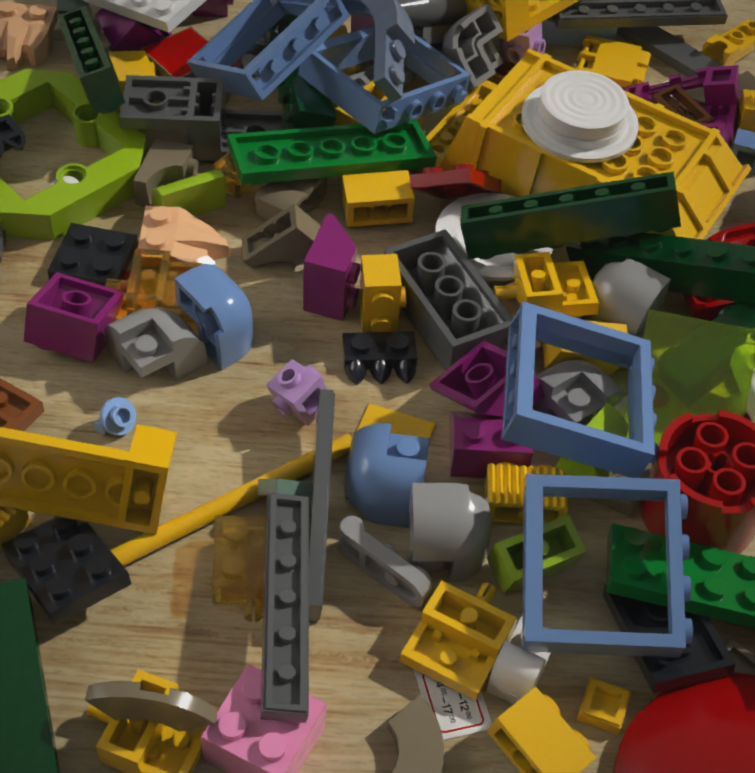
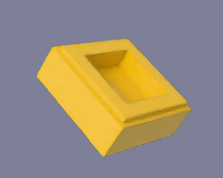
[576,677,632,735]

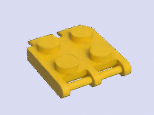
[575,35,651,88]

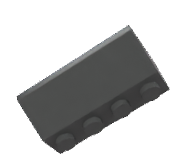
[384,229,513,371]

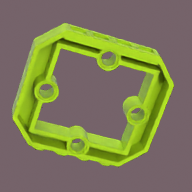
[0,69,148,240]

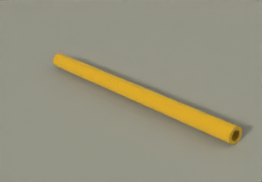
[111,433,352,566]

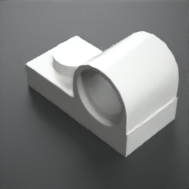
[486,616,552,704]

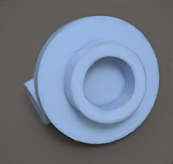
[93,397,137,436]

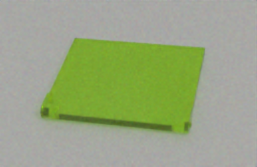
[626,309,755,446]

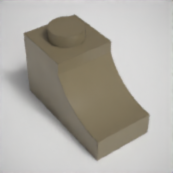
[133,137,199,207]
[242,203,320,269]

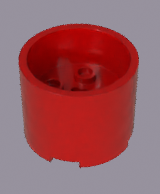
[640,410,755,554]

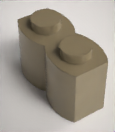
[254,178,327,221]

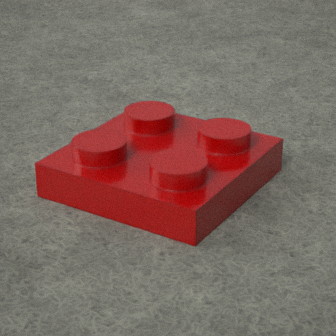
[410,164,501,199]

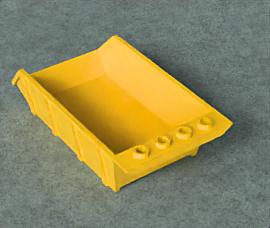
[418,48,751,240]

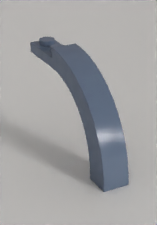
[341,0,415,102]

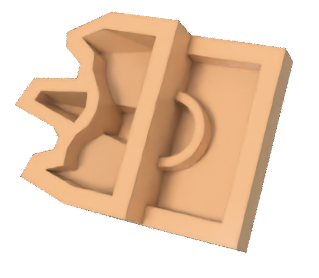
[0,1,58,70]
[137,205,230,276]

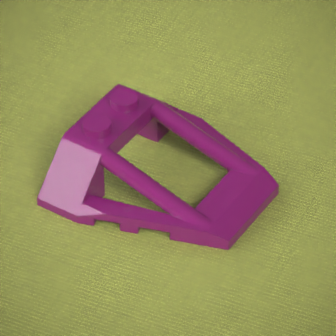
[622,65,739,148]

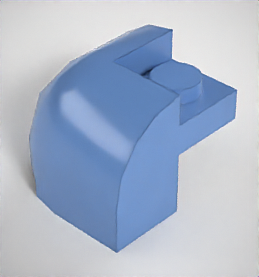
[174,264,253,371]
[345,423,429,528]

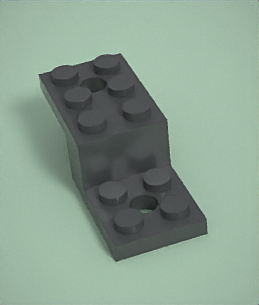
[119,75,288,162]

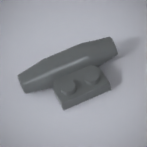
[397,0,467,53]

